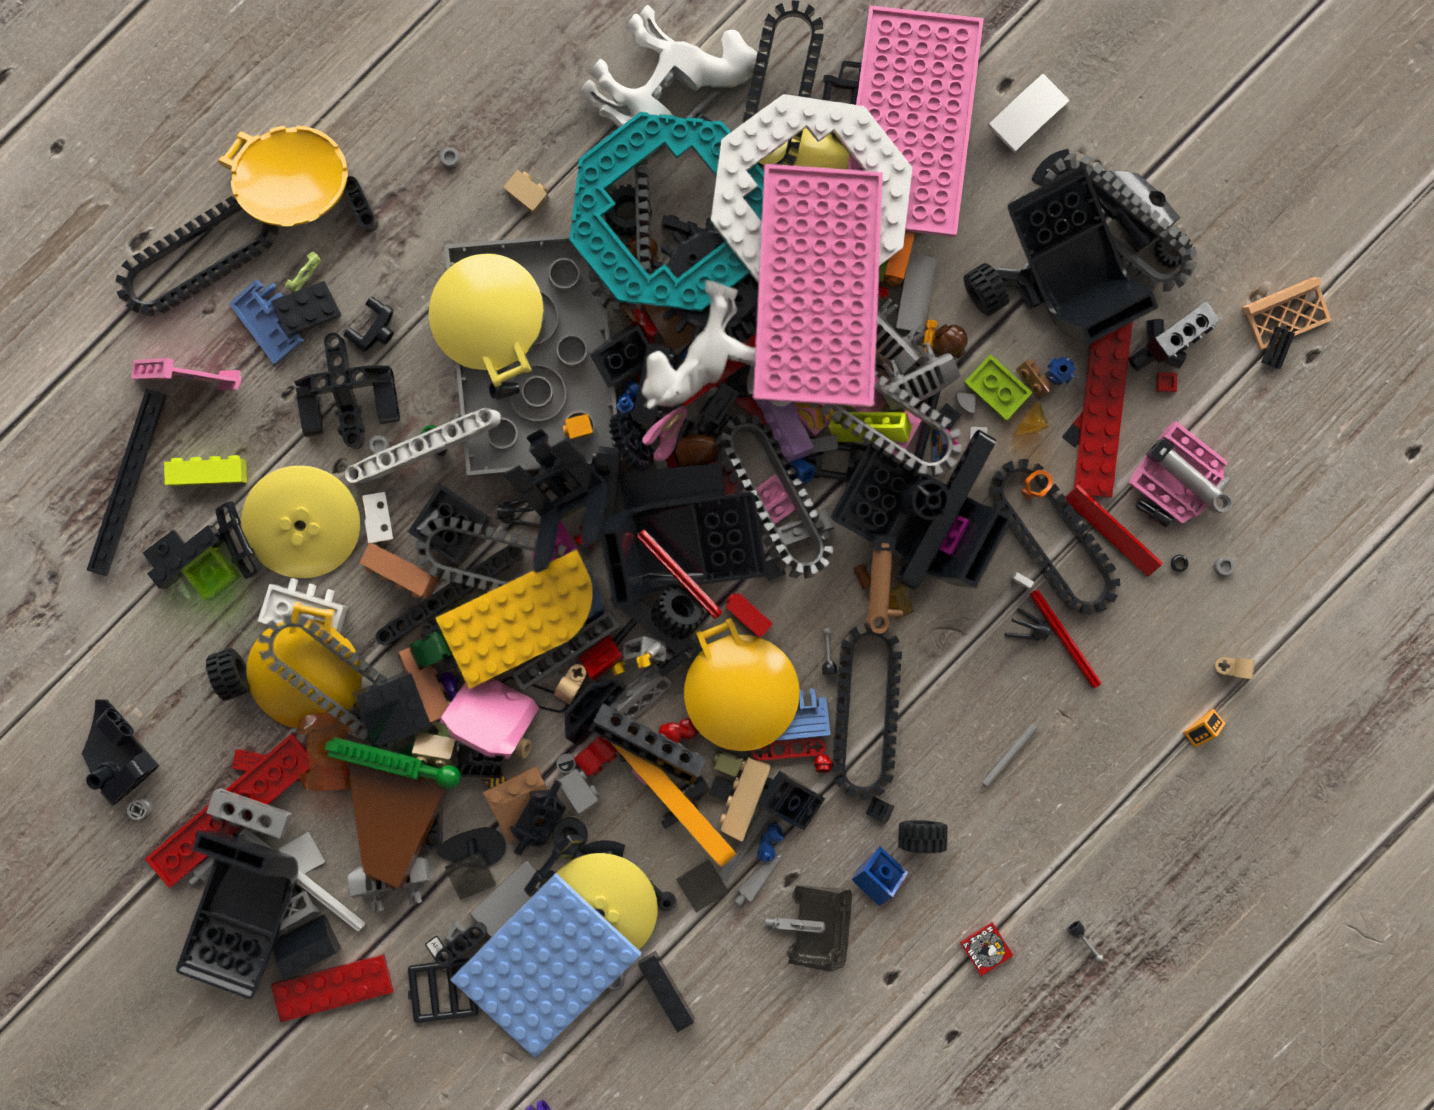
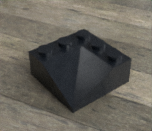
[408,484,491,565]
[352,671,432,747]

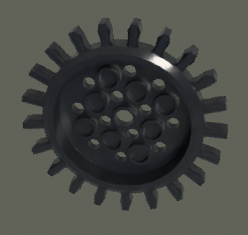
[653,217,759,341]

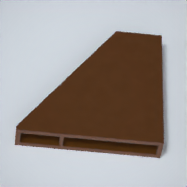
[345,733,449,890]

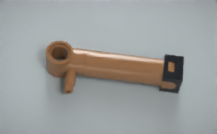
[866,534,903,634]

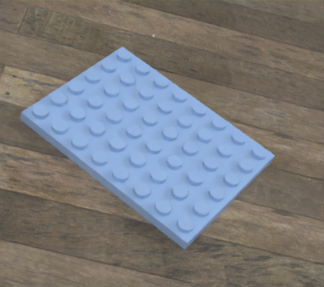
[450,873,641,1058]

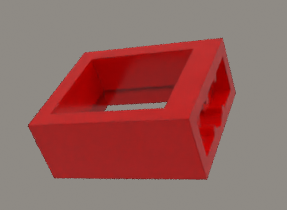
[725,592,773,638]

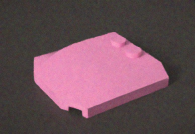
[1129,421,1228,523]
[440,678,539,759]

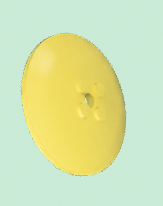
[241,466,360,578]
[556,853,658,950]

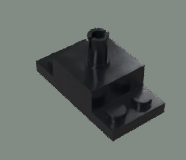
[757,770,825,831]

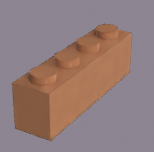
[359,543,440,599]
[398,648,451,724]

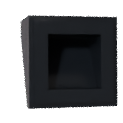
[866,796,895,823]

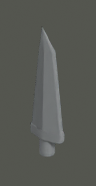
[189,834,238,886]
[735,854,784,906]

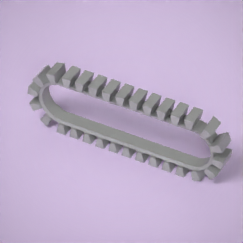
[810,371,962,477]

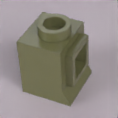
[712,750,743,777]

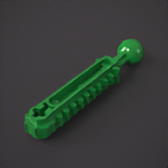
[324,737,461,790]

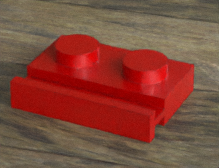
[578,635,624,681]

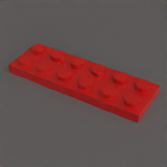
[271,954,394,1022]

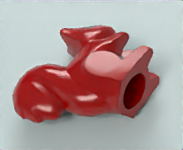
[658,718,698,752]

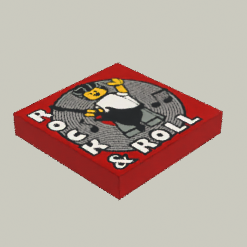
[960,922,1014,976]

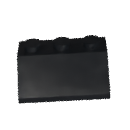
[273,914,342,980]

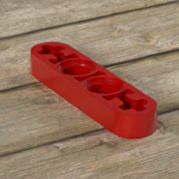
[751,738,826,760]

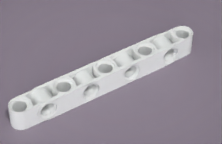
[345,408,501,484]

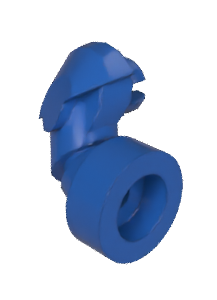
[616,379,639,413]
[757,822,784,862]

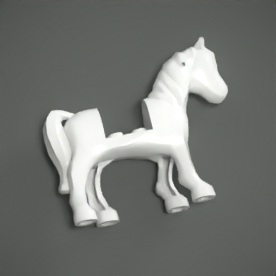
[579,5,764,128]
[642,281,791,409]

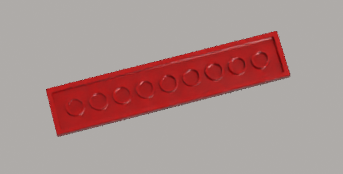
[1073,322,1133,498]
[145,733,318,888]

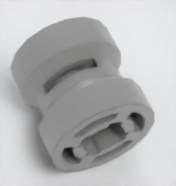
[127,798,153,820]

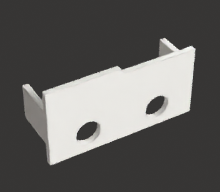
[362,492,393,543]

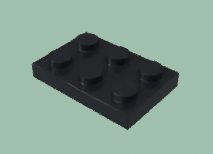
[271,281,341,337]

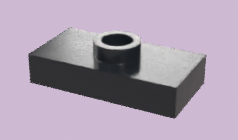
[143,530,185,568]

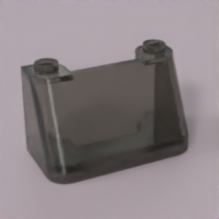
[787,885,852,972]

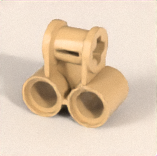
[1215,657,1255,679]
[554,664,586,705]

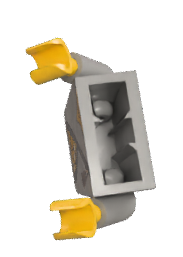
[611,636,671,676]

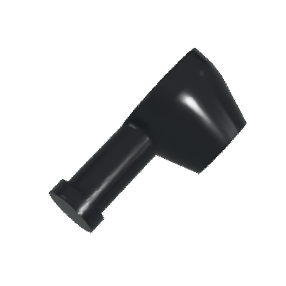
[650,880,676,911]

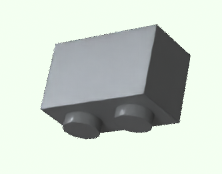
[558,767,600,813]

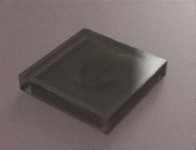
[445,852,496,900]
[676,859,729,912]

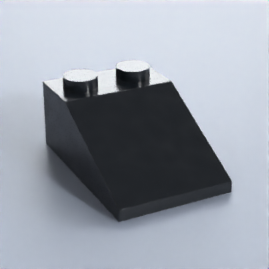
[589,324,649,388]

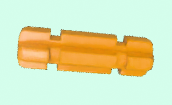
[921,320,938,356]

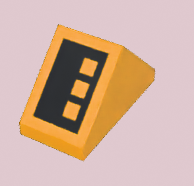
[1183,708,1225,748]

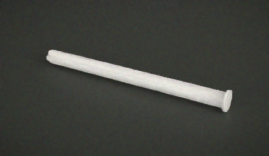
[238,827,365,932]

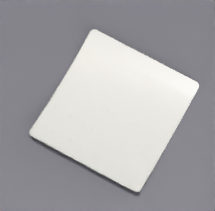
[279,832,325,874]

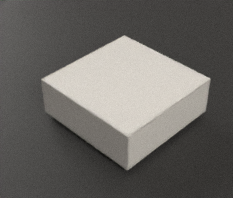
[1011,572,1034,588]

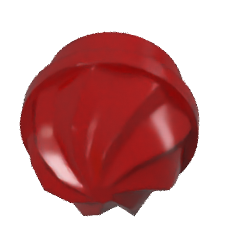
[814,754,833,773]

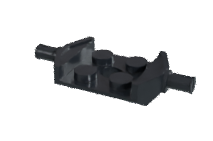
[510,780,566,856]

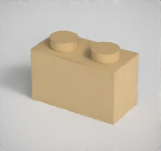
[503,170,549,215]
[412,732,457,768]

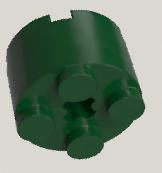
[409,630,452,671]

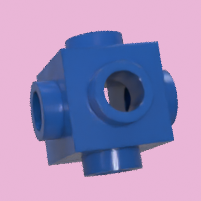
[1045,356,1076,386]

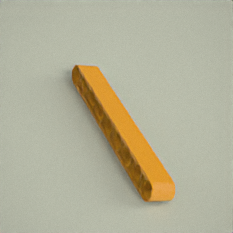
[611,732,736,867]

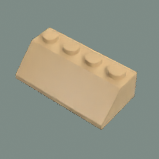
[719,756,770,842]

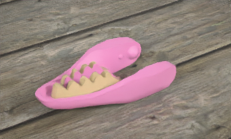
[643,407,687,461]

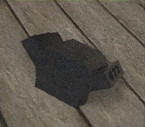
[457,742,506,779]

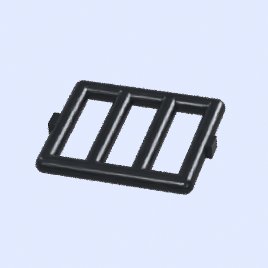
[408,958,479,1023]

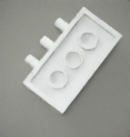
[258,578,348,633]

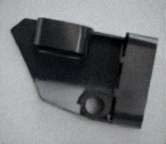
[1091,171,1181,253]
[82,699,159,806]

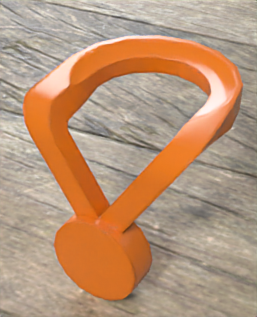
[1021,470,1053,500]

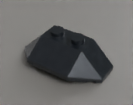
[564,679,627,745]

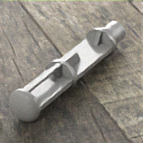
[765,917,825,933]

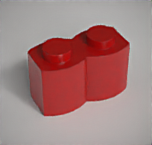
[574,736,618,776]

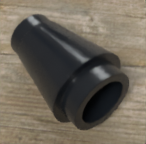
[489,382,520,400]

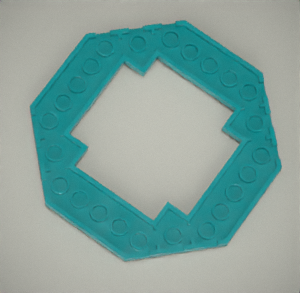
[569,112,764,311]

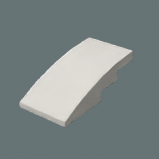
[988,74,1069,153]

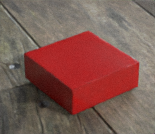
[1156,372,1177,393]

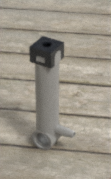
[1145,439,1233,513]

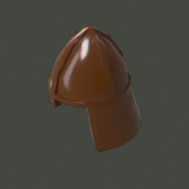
[676,435,718,467]

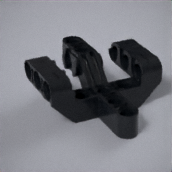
[294,332,400,449]

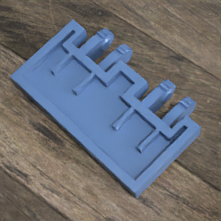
[229,280,304,364]
[774,689,830,742]

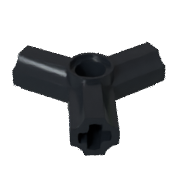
[996,261,1043,309]
[1128,319,1187,372]

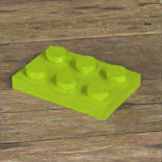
[964,354,1033,421]

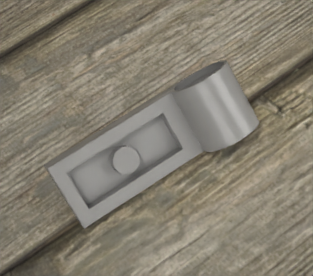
[777,510,835,546]

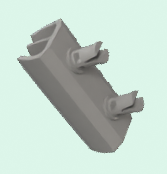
[875,298,925,374]
[880,342,961,411]
[348,854,433,913]

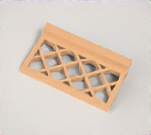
[1241,277,1331,350]

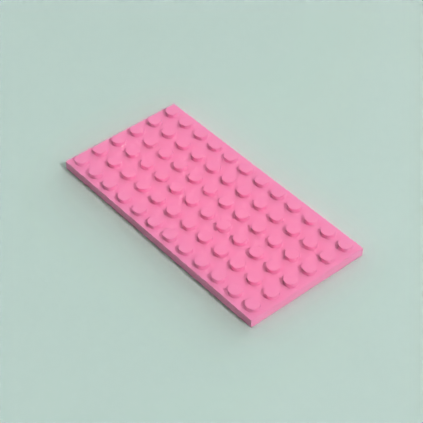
[847,6,984,237]
[753,164,883,407]

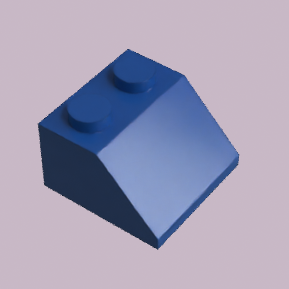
[852,846,908,906]

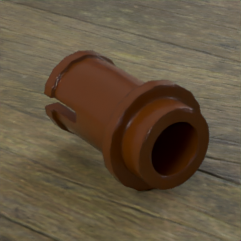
[853,564,871,589]

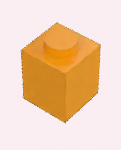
[563,414,593,441]

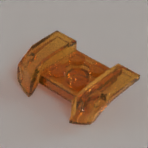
[296,711,351,791]

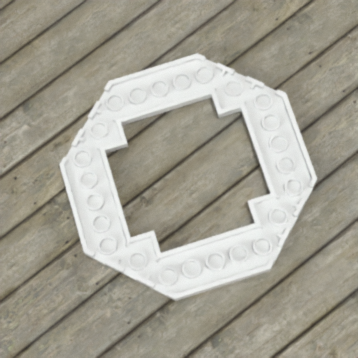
[711,94,912,284]

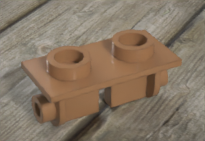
[1016,359,1053,399]

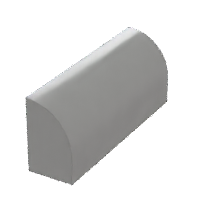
[895,253,937,336]

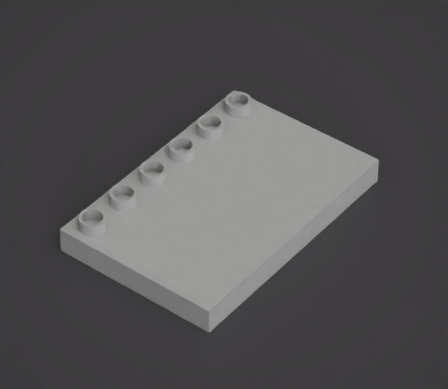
[444,234,622,477]

